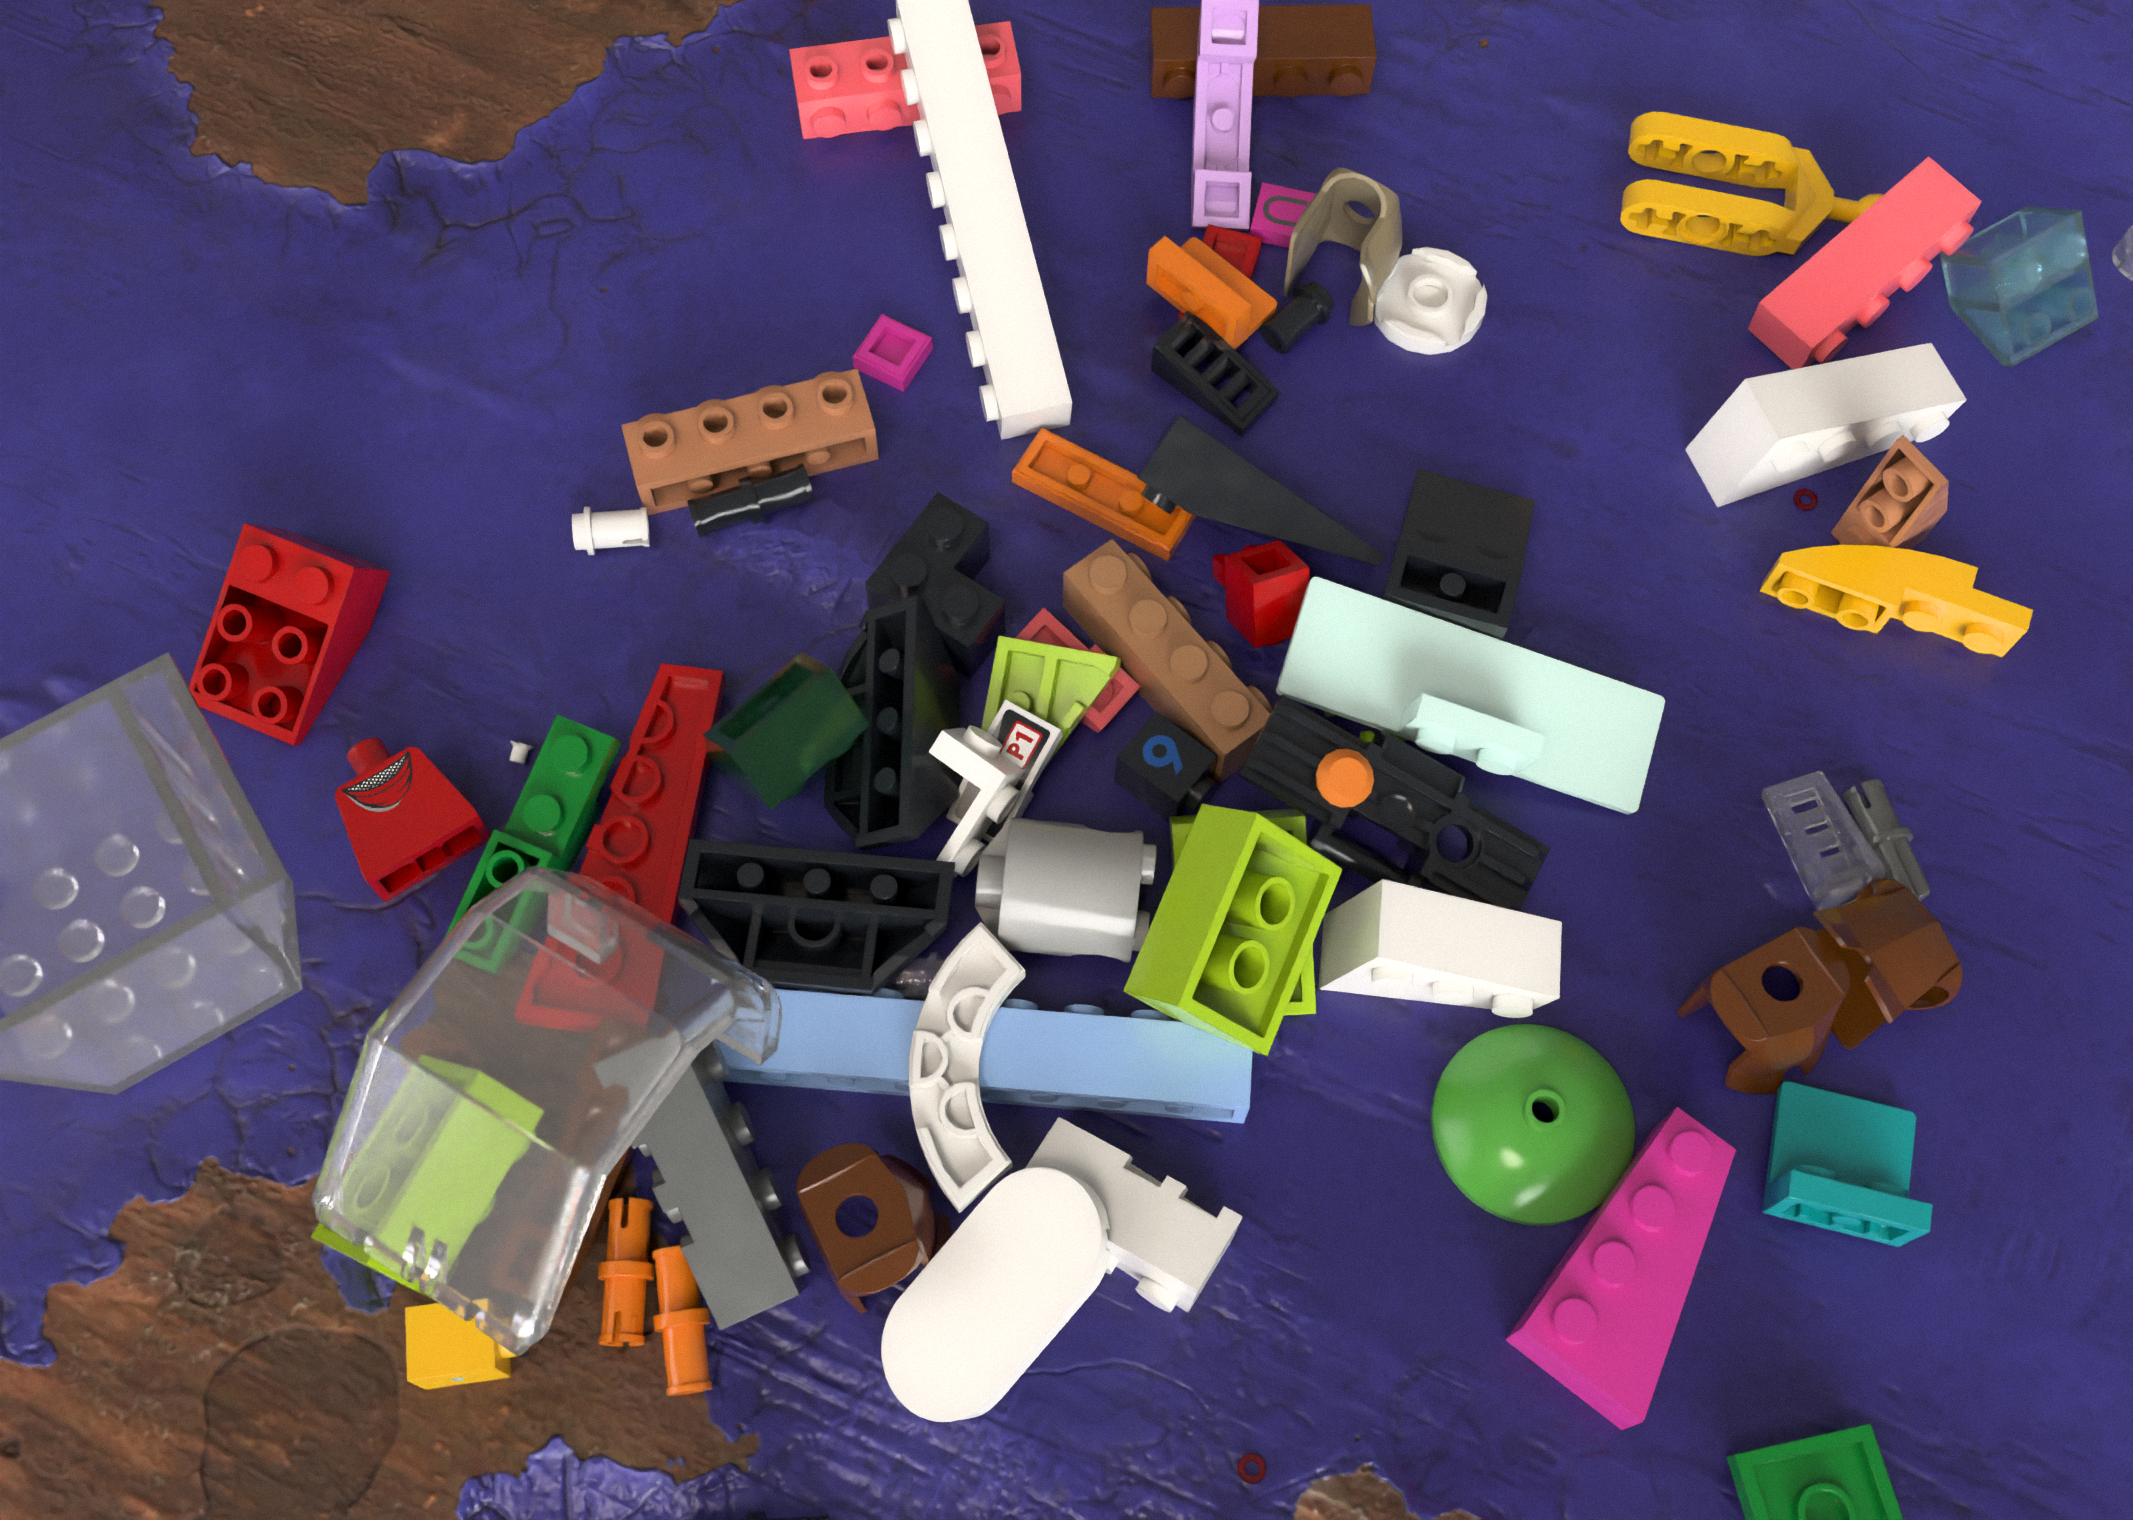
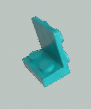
[1762,1081,1933,1247]

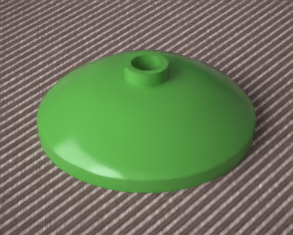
[1431,1024,1635,1226]

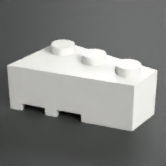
[1318,879,1562,1018]
[1025,1117,1243,1313]

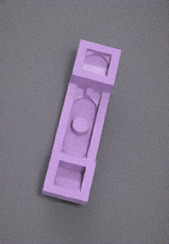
[1191,0,1259,232]

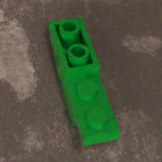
[438,715,621,977]

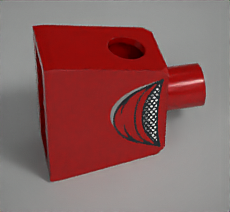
[334,737,491,903]

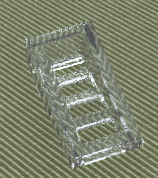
[1761,770,1886,910]

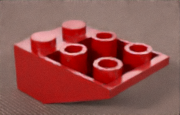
[184,523,391,746]

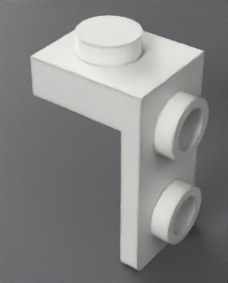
[929,725,1025,878]

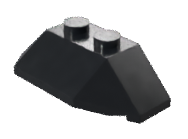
[824,595,960,851]
[678,839,955,996]

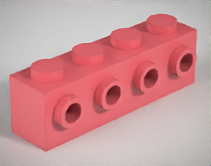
[789,21,1021,139]
[1748,156,1982,370]

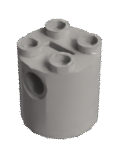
[975,817,1156,963]

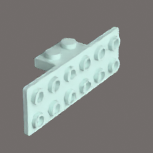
[1276,577,1665,815]

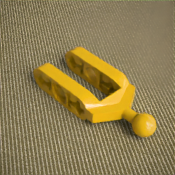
[1620,111,1883,256]

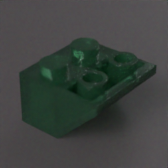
[703,652,869,810]

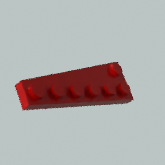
[516,663,726,1036]

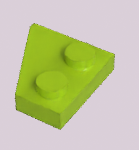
[981,636,1122,770]

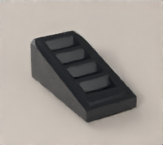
[1151,311,1279,436]

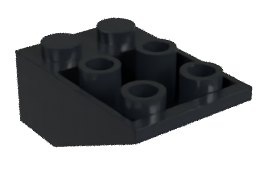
[1381,469,1535,640]

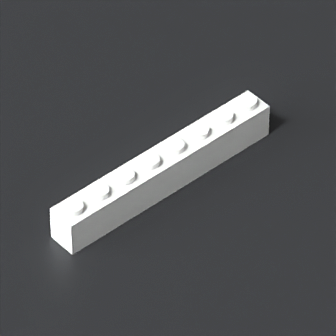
[887,0,1072,440]

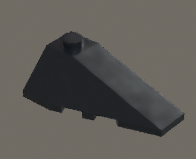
[1137,414,1384,565]

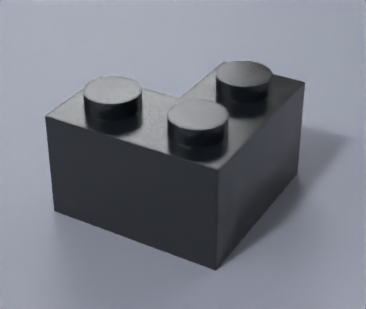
[865,492,1006,679]

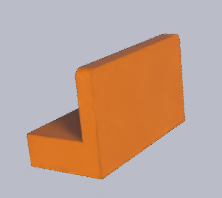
[1146,236,1277,350]

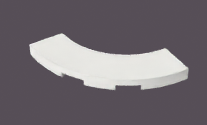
[909,922,1026,1213]

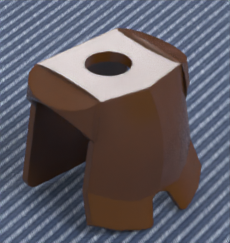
[1792,878,1963,1050]
[1676,927,1851,1094]
[795,1143,951,1314]

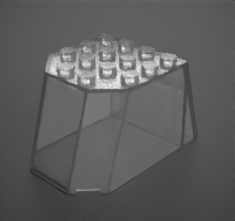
[0,653,303,1095]

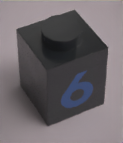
[1114,711,1217,822]

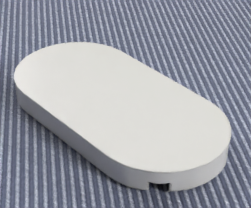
[881,1167,1110,1422]

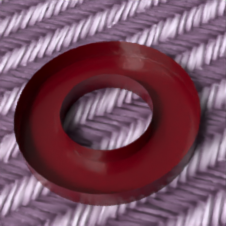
[1793,489,1818,511]
[1237,1454,1266,1484]

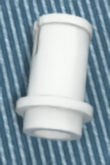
[572,506,650,556]

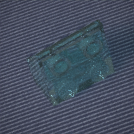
[1940,206,2099,367]

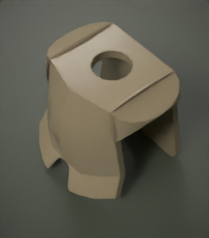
[1283,167,1402,326]

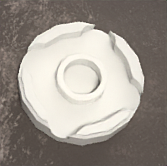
[1373,247,1487,355]

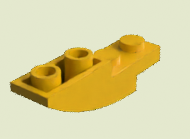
[1760,545,2033,657]

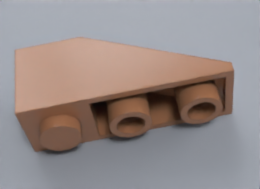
[1831,435,1949,549]

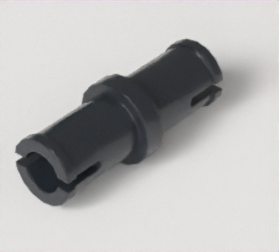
[687,463,815,537]

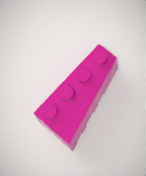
[1505,1107,1736,1430]

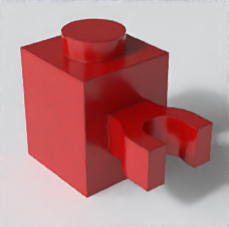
[1212,540,1310,648]

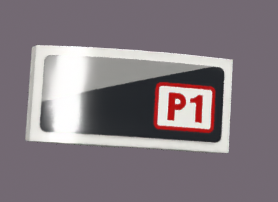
[946,699,1063,843]

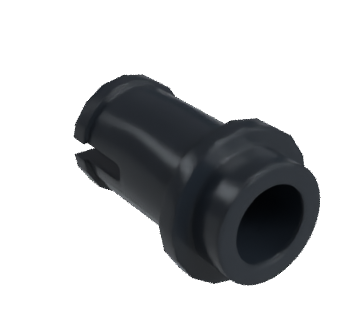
[1260,282,1334,354]

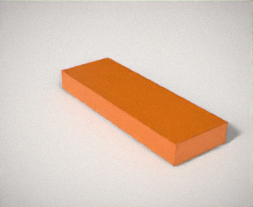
[1012,427,1197,561]

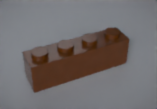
[1148,4,1377,99]

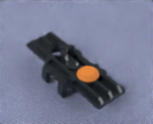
[1238,695,1551,911]

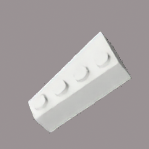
[1685,343,1967,507]

